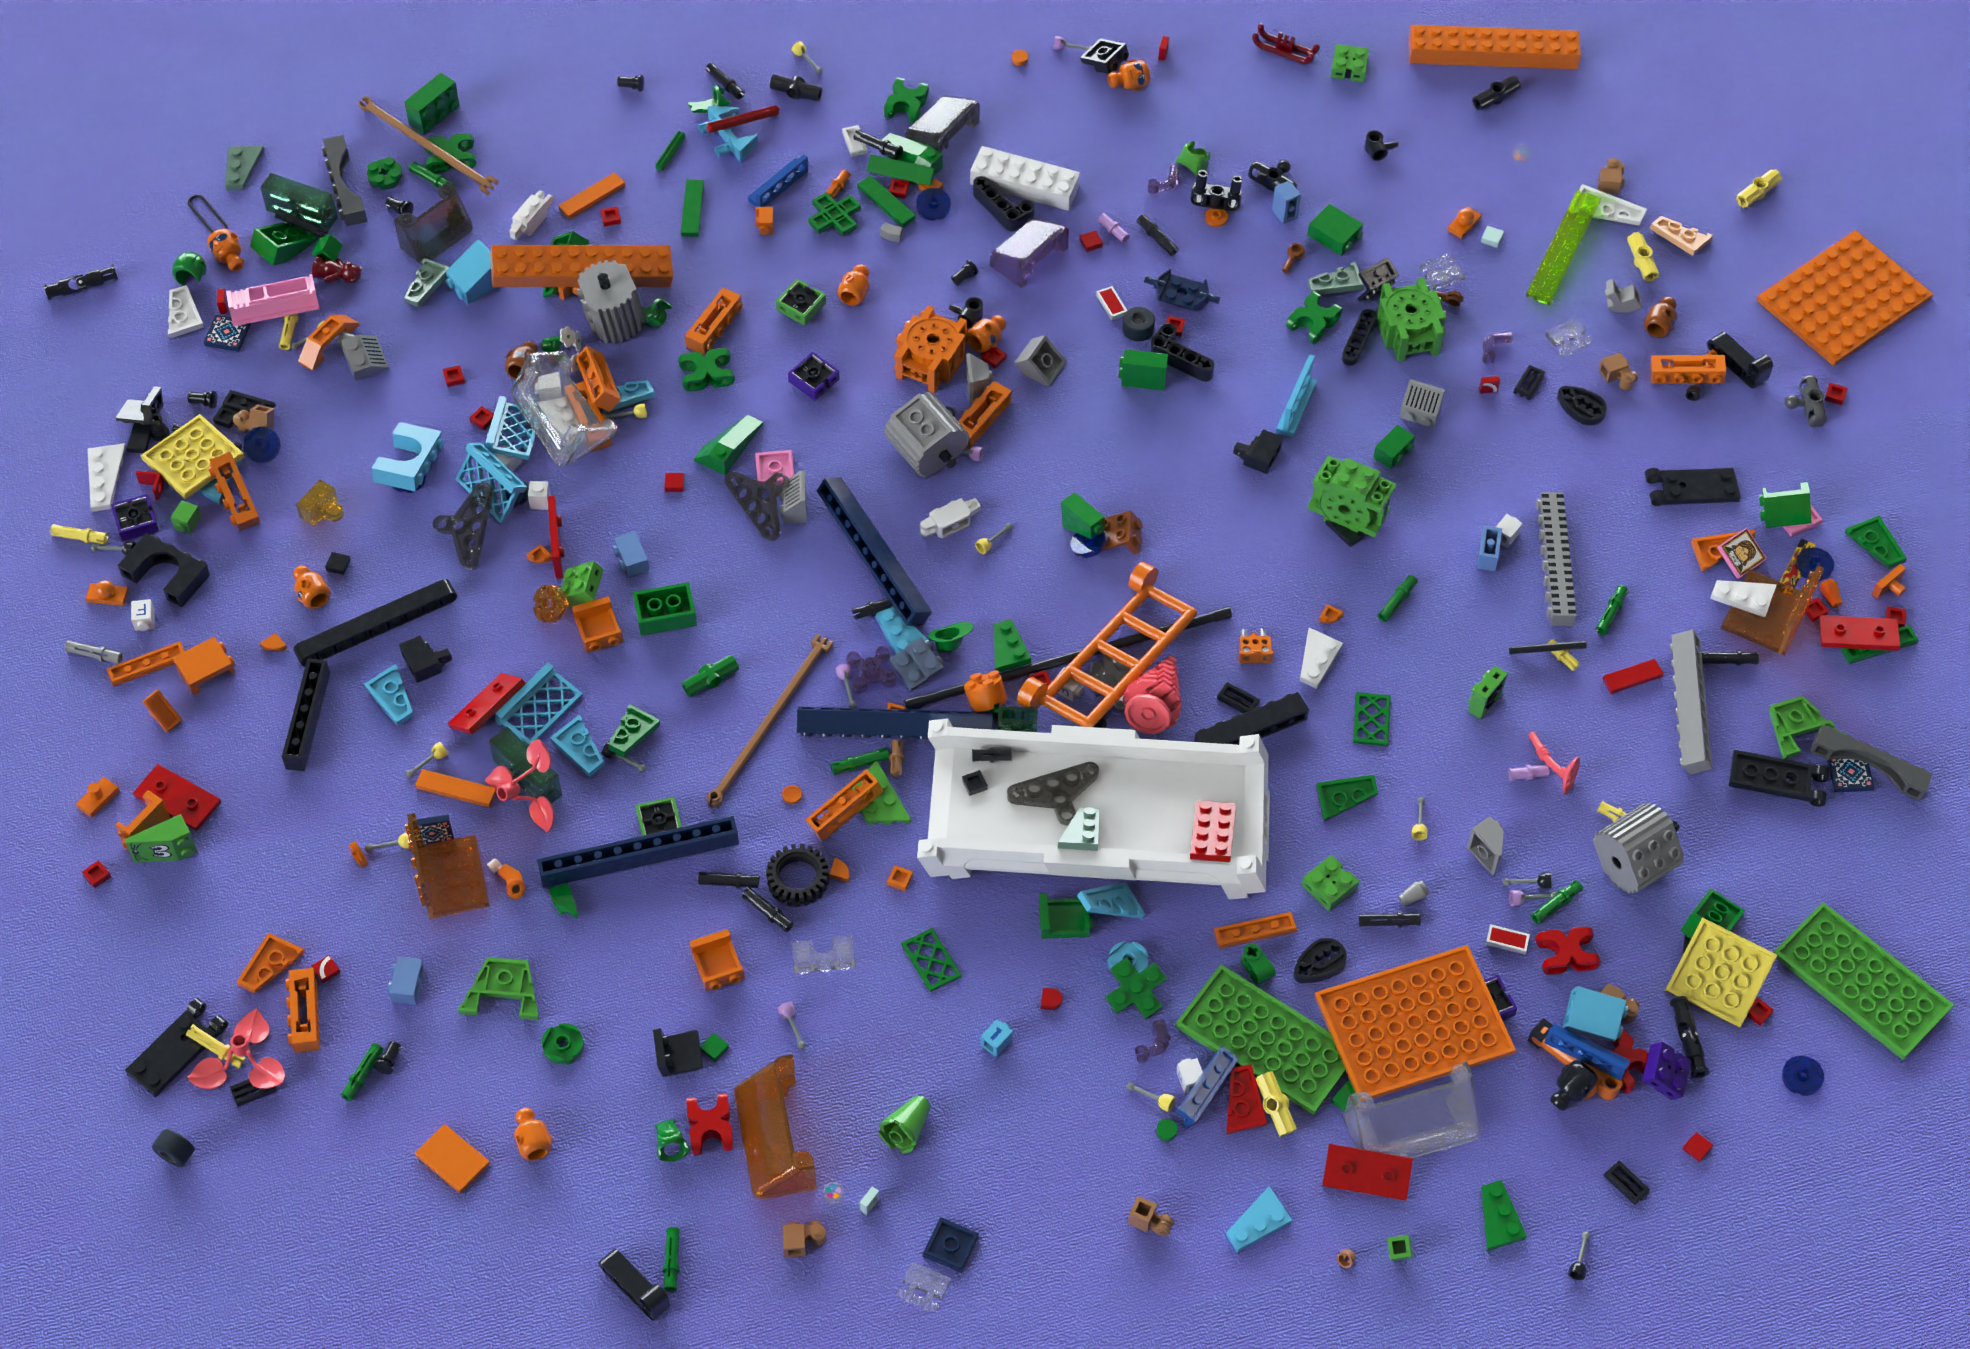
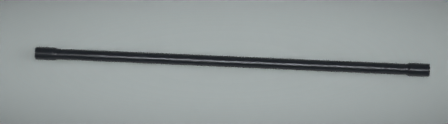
[904,606,1232,710]

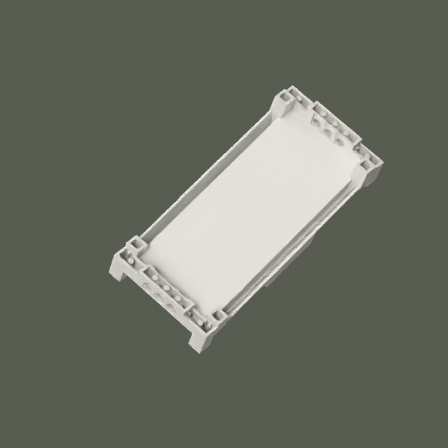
[917,719,1270,900]

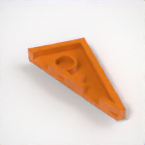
[1691,529,1756,572]

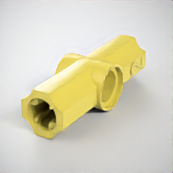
[1736,169,1782,208]
[1627,232,1659,282]
[1256,1071,1297,1137]

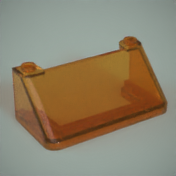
[734,1054,817,1199]

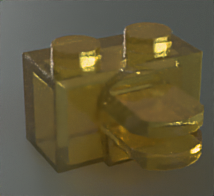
[296,480,344,526]

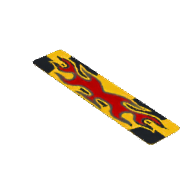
[1776,539,1816,597]

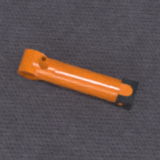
[1527,1018,1622,1100]

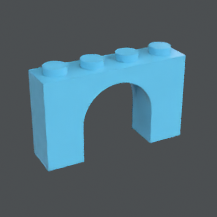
[372,422,444,491]

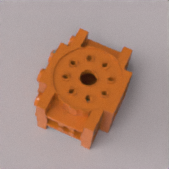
[894,305,967,393]

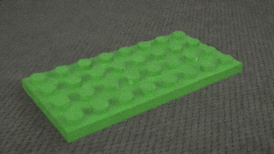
[1773,902,1954,1060]
[1175,964,1346,1115]

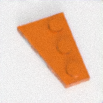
[236,933,305,994]

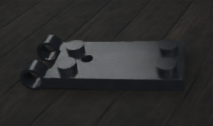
[1644,468,1741,506]
[1728,750,1829,807]
[125,998,228,1097]

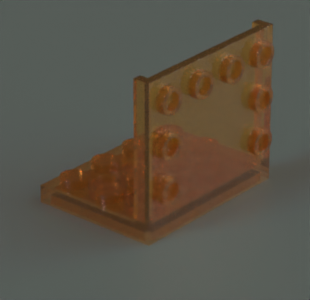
[1721,565,1824,656]
[405,813,489,919]

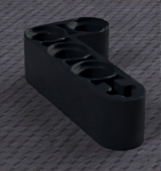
[973,176,1034,232]
[1150,323,1214,382]
[1707,332,1773,388]
[598,1248,670,1321]

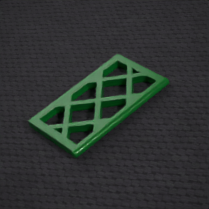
[1353,692,1390,746]
[901,928,962,992]

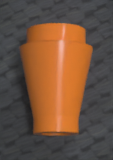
[1819,578,1843,608]

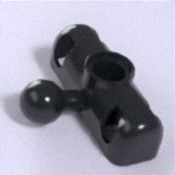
[1248,160,1297,192]

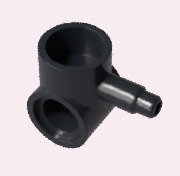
[1364,130,1399,161]
[949,297,983,328]

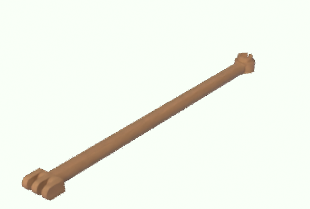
[358,96,499,196]
[707,634,834,808]

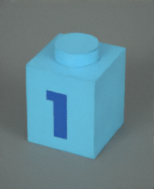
[981,1019,1013,1057]

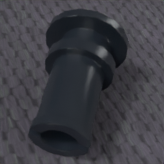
[617,75,644,92]
[385,197,413,218]
[951,259,979,286]
[187,391,218,409]
[149,413,170,441]
[373,1041,401,1075]

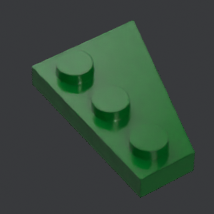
[1845,516,1907,569]
[994,619,1031,672]
[608,704,660,757]
[1316,775,1378,821]
[1481,1180,1527,1252]

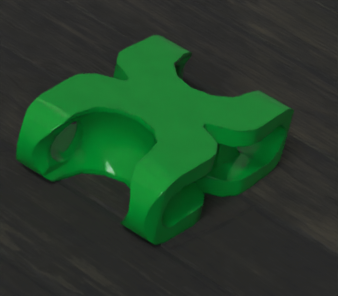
[884,77,929,124]
[424,133,476,173]
[1286,291,1343,344]
[678,348,735,391]

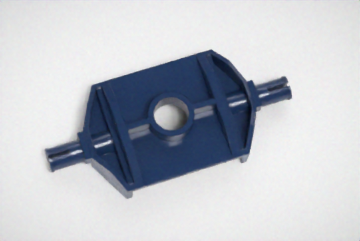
[1144,269,1221,311]

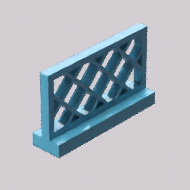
[1276,354,1317,438]
[485,396,541,460]
[456,443,527,523]
[495,662,583,746]

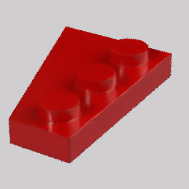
[1226,1064,1267,1135]

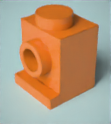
[755,207,774,235]

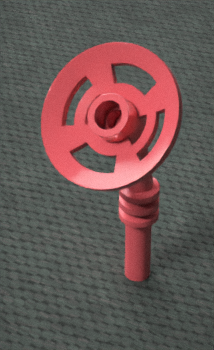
[1528,732,1580,795]

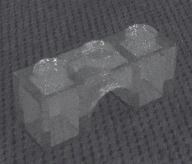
[792,936,855,974]

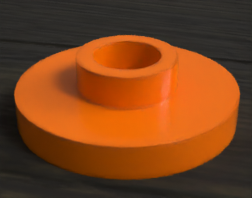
[1205,208,1228,227]

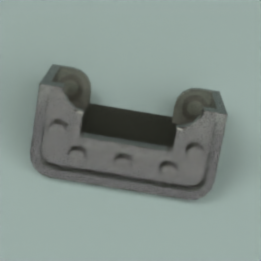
[905,95,980,152]
[394,181,473,263]

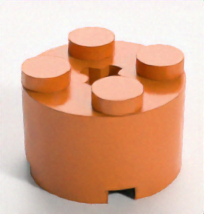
[964,670,1008,712]

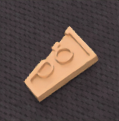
[1650,216,1713,256]

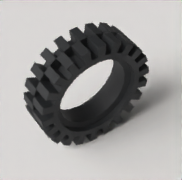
[766,844,829,907]

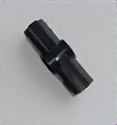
[770,74,822,101]
[1472,76,1521,110]

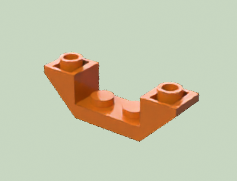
[298,315,360,371]

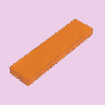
[558,172,626,220]
[106,641,184,687]
[415,769,496,808]
[1213,912,1297,949]

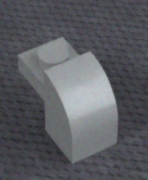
[1605,279,1642,313]

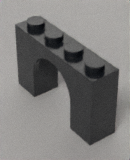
[118,533,210,607]

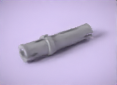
[65,640,123,664]

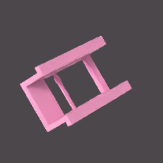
[226,274,319,326]

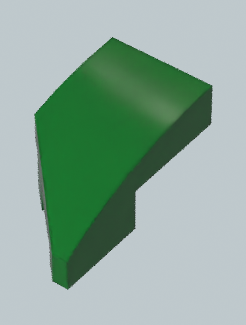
[549,883,579,918]

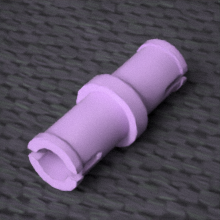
[1097,213,1130,243]
[1508,764,1549,781]

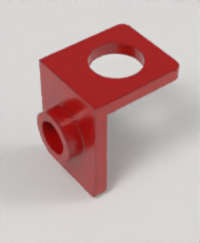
[136,471,164,500]

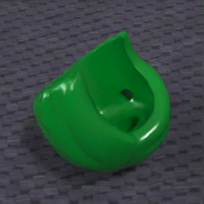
[172,252,207,286]

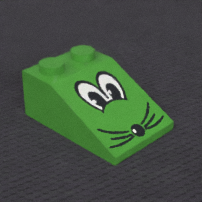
[124,814,198,863]

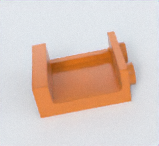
[572,596,623,653]
[173,636,235,695]
[115,790,170,850]
[689,929,745,991]

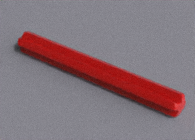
[706,105,780,133]

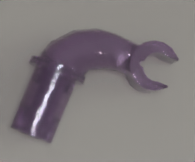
[1148,164,1181,194]
[1482,332,1513,364]
[1135,1019,1171,1063]

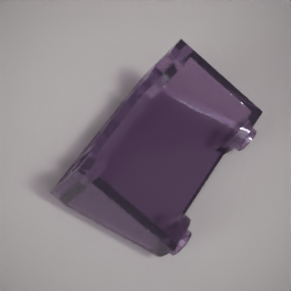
[990,218,1069,288]

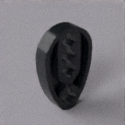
[1557,386,1607,425]
[1293,938,1347,983]

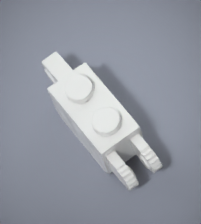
[509,190,554,240]
[920,498,981,538]

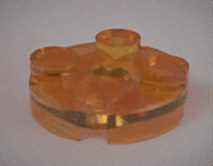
[533,585,569,623]

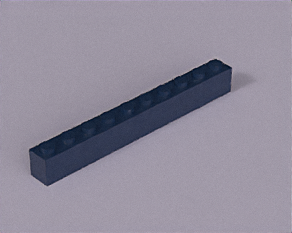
[817,477,932,626]
[797,706,993,740]
[537,816,739,888]

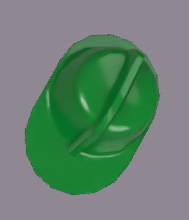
[929,622,973,653]

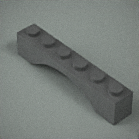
[321,135,367,226]
[1810,725,1932,801]

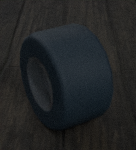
[1122,307,1155,341]
[152,1129,195,1167]

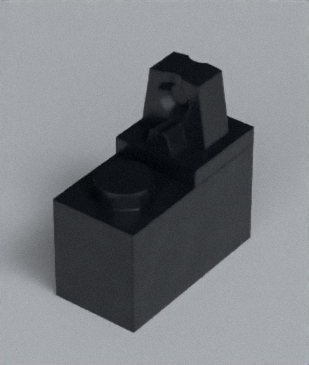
[1233,429,1283,474]
[399,635,452,683]

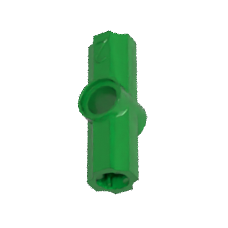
[681,655,739,698]

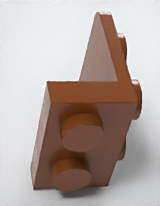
[1097,510,1143,554]

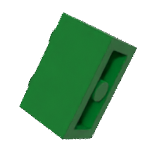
[1373,425,1415,469]

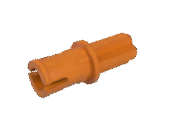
[826,170,851,199]

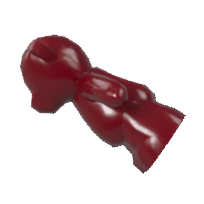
[312,256,362,283]

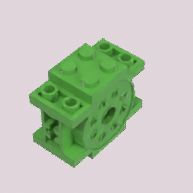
[1376,278,1447,362]
[1307,455,1397,537]

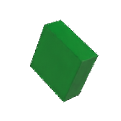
[700,1033,729,1062]

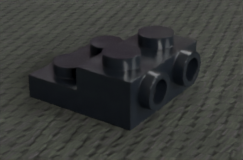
[1080,38,1129,74]

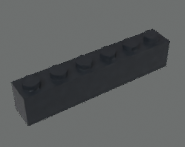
[282,658,330,771]
[1194,692,1309,745]

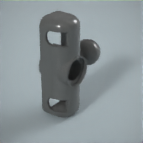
[1785,375,1827,427]

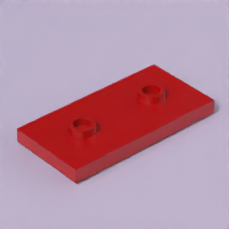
[547,495,565,579]
[1819,615,1900,651]
[447,673,526,735]
[133,764,221,831]
[1322,1143,1413,1201]

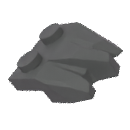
[1089,653,1130,697]

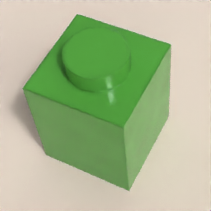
[170,500,202,534]
[1387,1235,1414,1262]

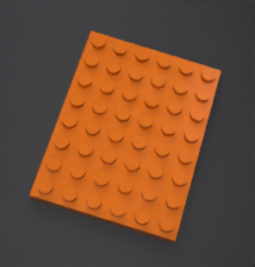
[1756,230,1933,366]
[1314,945,1516,1103]

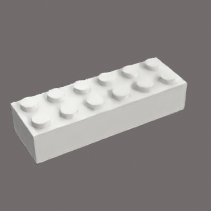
[970,146,1080,211]

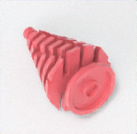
[1122,656,1181,734]

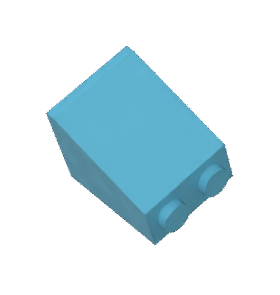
[446,240,497,304]
[1562,986,1628,1042]

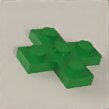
[808,192,861,236]
[1105,957,1167,1020]

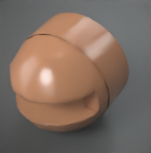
[1337,1249,1356,1268]

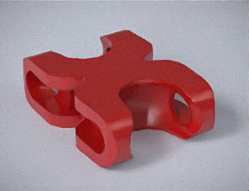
[1535,927,1601,975]
[1598,1029,1648,1093]
[686,1093,733,1155]

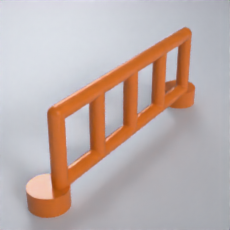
[1017,561,1197,727]

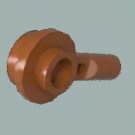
[1282,243,1305,273]
[1430,290,1464,306]

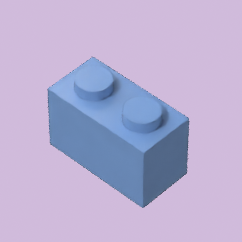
[1272,181,1301,224]
[1476,525,1502,571]
[612,531,649,577]
[387,957,425,1005]

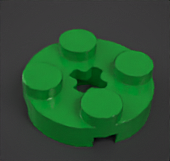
[367,157,403,190]
[542,1023,584,1065]

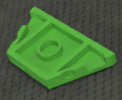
[852,761,911,824]

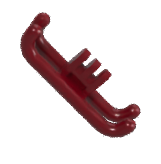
[1252,24,1320,64]

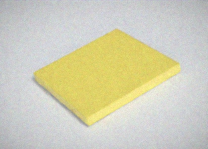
[141,414,245,500]
[1665,917,1778,1028]

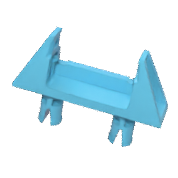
[698,106,758,163]

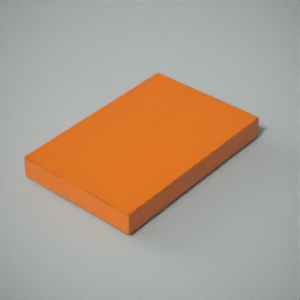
[414,1124,490,1194]

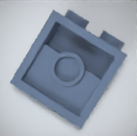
[888,637,944,692]

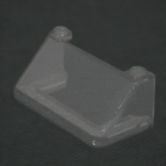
[511,351,618,467]
[1344,1062,1481,1158]

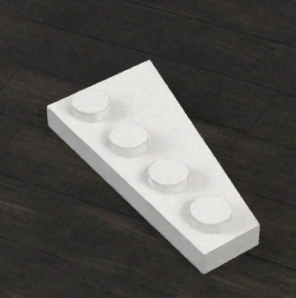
[1568,184,1647,226]
[88,443,126,512]

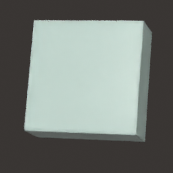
[1481,226,1504,248]
[860,1187,879,1215]

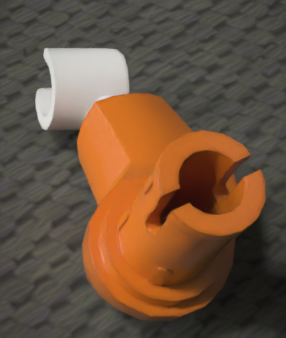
[487,859,525,899]

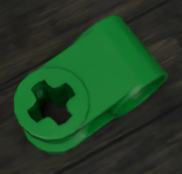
[1241,944,1276,985]

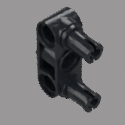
[1190,170,1242,211]

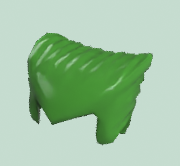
[1175,141,1210,176]

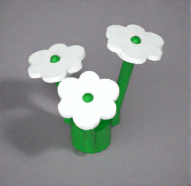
[542,326,582,373]

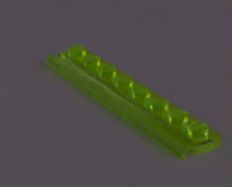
[1526,190,1601,305]

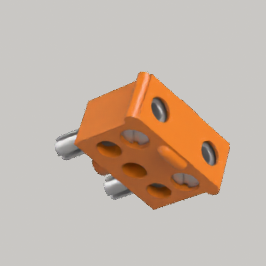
[1238,629,1274,663]

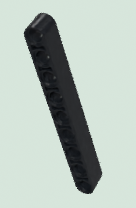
[293,579,457,667]

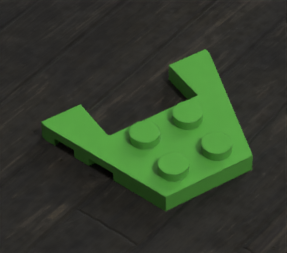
[1768,696,1847,759]
[458,957,539,1020]

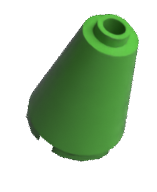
[878,1096,931,1153]

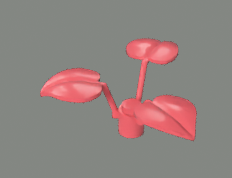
[485,739,555,833]
[187,1008,285,1089]

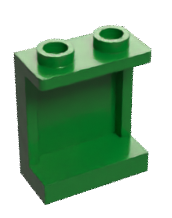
[1759,482,1812,528]
[1039,893,1094,939]

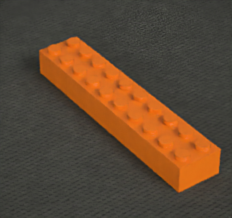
[1408,25,1581,69]
[490,245,673,287]

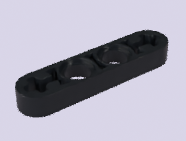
[1342,309,1377,366]

